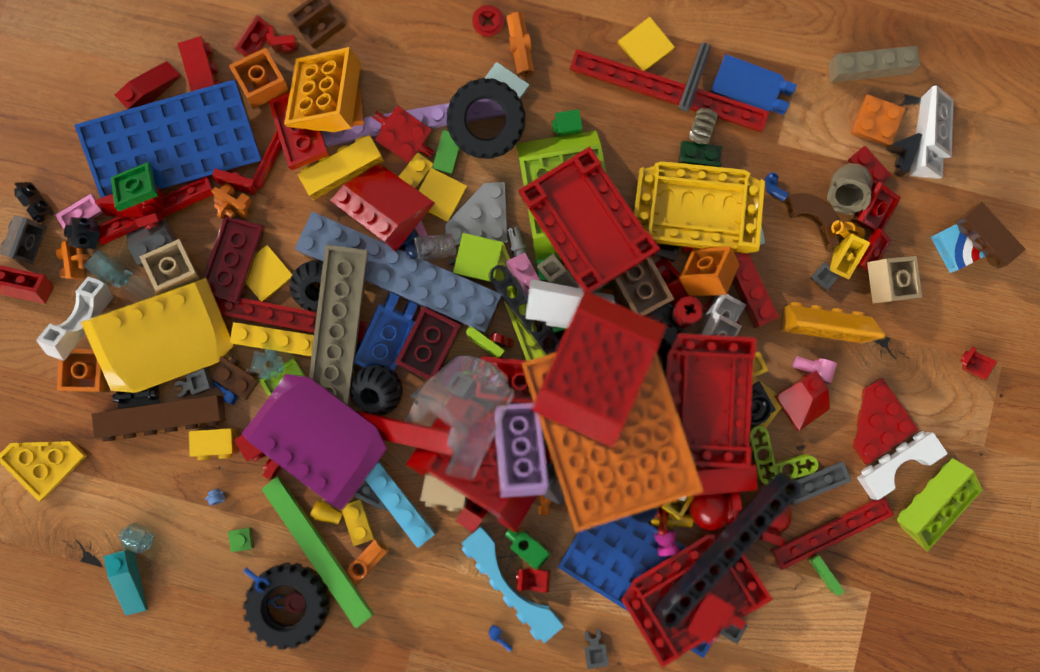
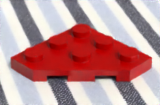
[853,378,919,465]

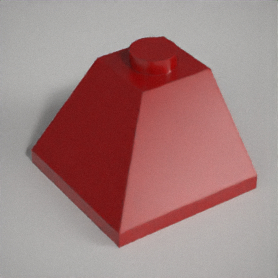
[774,370,830,432]

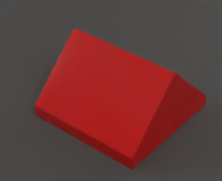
[852,182,901,231]

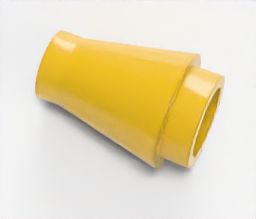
[310,500,343,525]

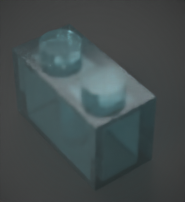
[84,250,133,288]

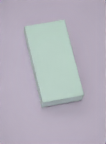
[485,62,529,99]

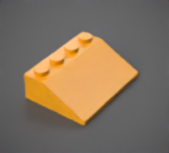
[284,47,361,132]
[781,302,884,343]

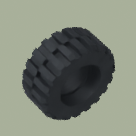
[446,78,526,159]
[243,562,330,650]

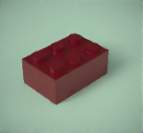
[395,307,462,383]

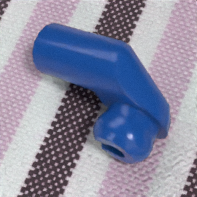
[765,172,788,201]

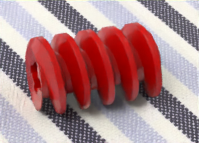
[671,296,703,328]

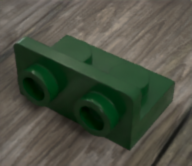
[678,140,722,167]

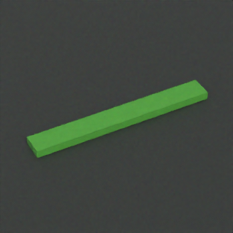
[262,476,375,628]

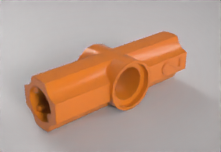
[506,12,534,77]
[345,538,389,586]

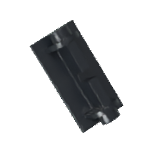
[14,182,55,223]
[112,385,160,409]

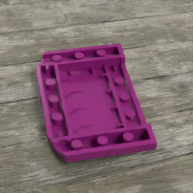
[242,374,388,510]

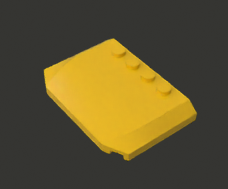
[634,161,765,253]
[81,277,234,393]

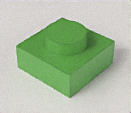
[228,527,254,552]

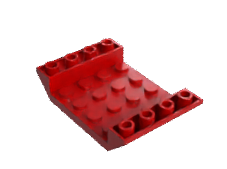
[532,290,666,447]
[406,397,552,532]

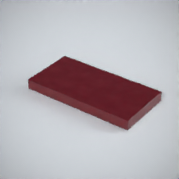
[202,215,265,304]

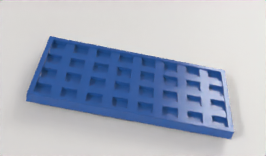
[74,79,262,198]
[557,515,714,658]

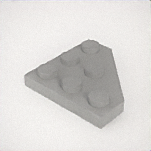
[445,182,507,246]

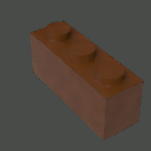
[955,202,1026,269]

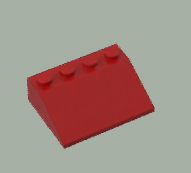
[331,163,435,252]

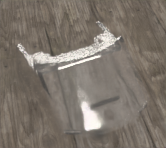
[405,356,514,479]

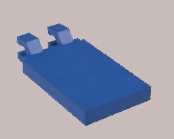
[710,54,797,115]
[354,292,418,372]

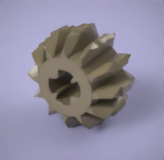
[689,108,718,145]

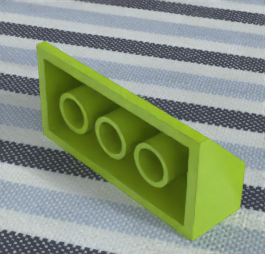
[897,458,983,551]

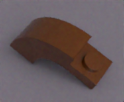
[784,193,840,250]

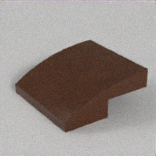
[288,0,345,49]

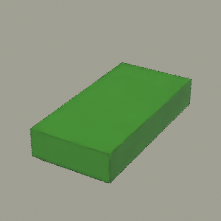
[433,130,460,175]
[808,554,845,596]

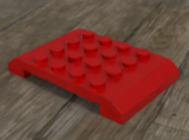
[518,146,660,293]

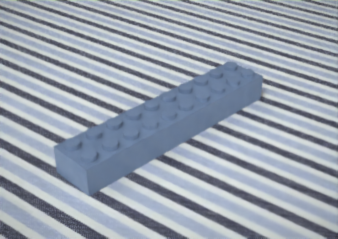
[295,211,502,335]

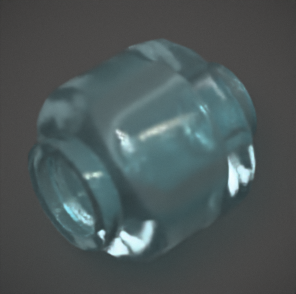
[119,523,154,553]

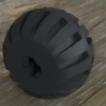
[289,261,323,312]
[351,364,403,416]

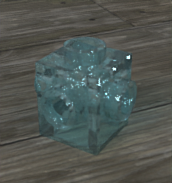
[250,349,284,380]

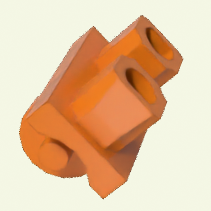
[212,183,251,220]
[56,241,91,280]

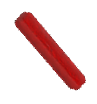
[253,131,282,189]

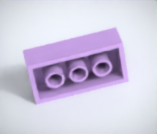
[493,403,548,498]

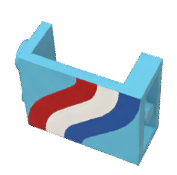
[930,224,985,273]

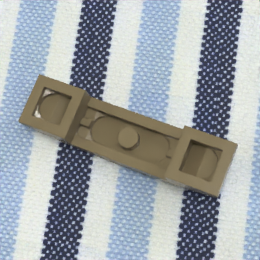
[537,253,580,288]

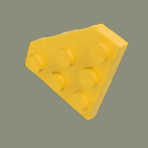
[0,441,87,502]

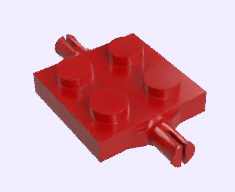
[372,105,434,163]

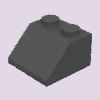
[0,215,47,265]
[127,217,178,268]

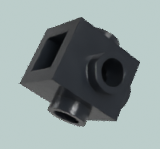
[64,217,100,249]

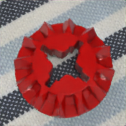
[472,5,504,37]

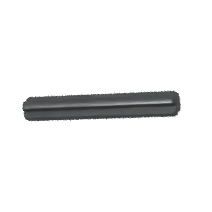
[679,42,711,112]

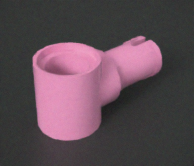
[792,356,837,384]

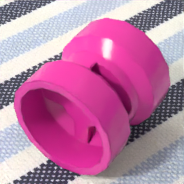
[654,530,679,556]

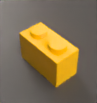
[189,428,238,460]

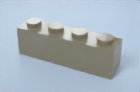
[828,46,920,82]

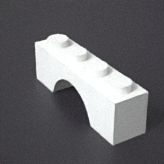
[36,276,114,361]
[857,431,948,500]

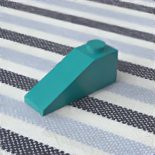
[103,548,148,615]

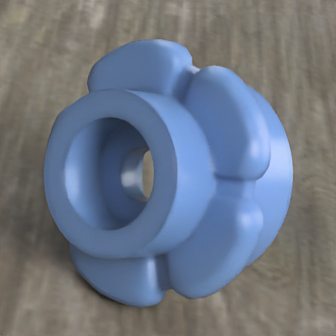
[205,489,226,506]

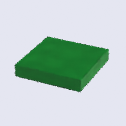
[110,162,158,211]

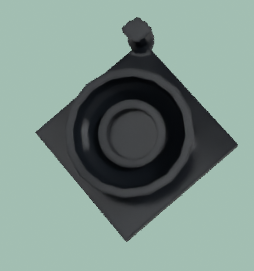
[750,381,776,427]

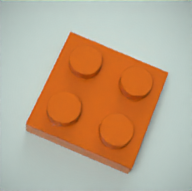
[851,94,905,147]

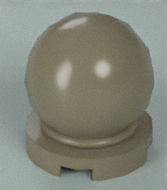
[827,163,873,215]

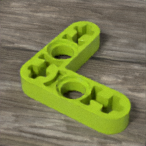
[750,424,818,485]

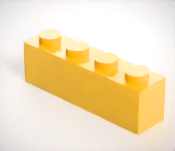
[297,135,384,200]
[230,322,314,357]

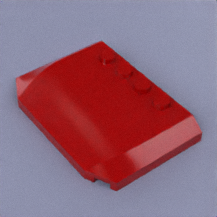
[666,334,756,469]
[622,534,773,668]

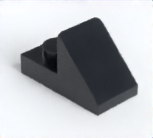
[886,133,923,177]

